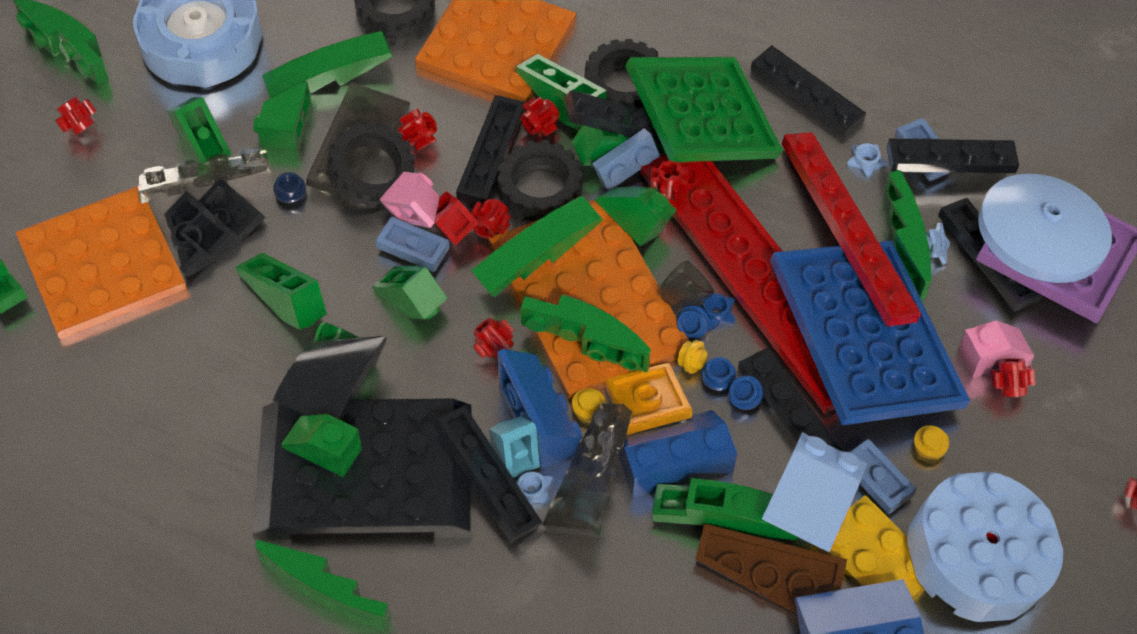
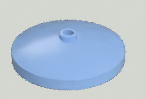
[978,174,1112,283]

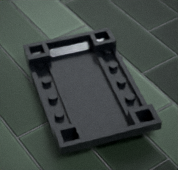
[253,398,472,540]

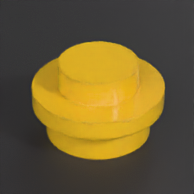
[678,340,708,374]
[572,388,606,422]
[913,426,949,460]

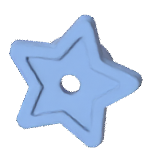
[847,143,888,178]
[926,222,950,265]
[516,471,553,505]

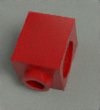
[433,191,479,246]

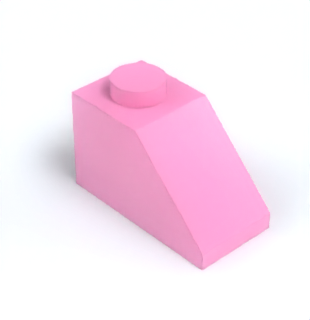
[379,172,439,228]
[957,320,1034,378]

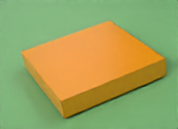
[605,362,692,435]

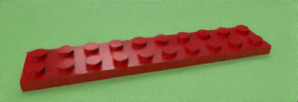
[641,154,835,414]

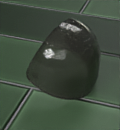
[657,261,714,308]

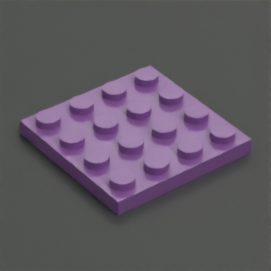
[976,173,1137,324]

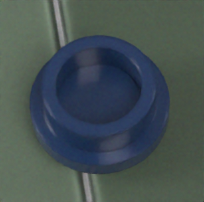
[273,172,306,203]

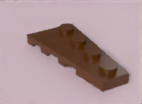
[695,524,847,615]

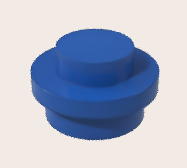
[677,305,710,339]
[702,357,736,391]
[728,375,763,410]

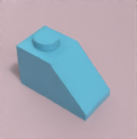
[489,416,540,478]

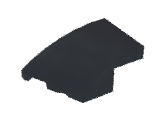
[164,178,266,276]
[272,336,387,421]

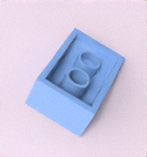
[762,432,867,552]

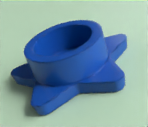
[699,291,736,330]

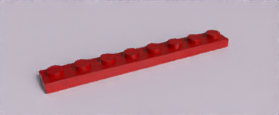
[781,132,921,327]

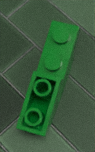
[13,0,109,86]
[521,294,651,372]
[652,478,798,540]

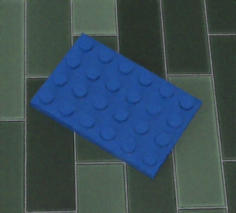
[770,241,970,425]

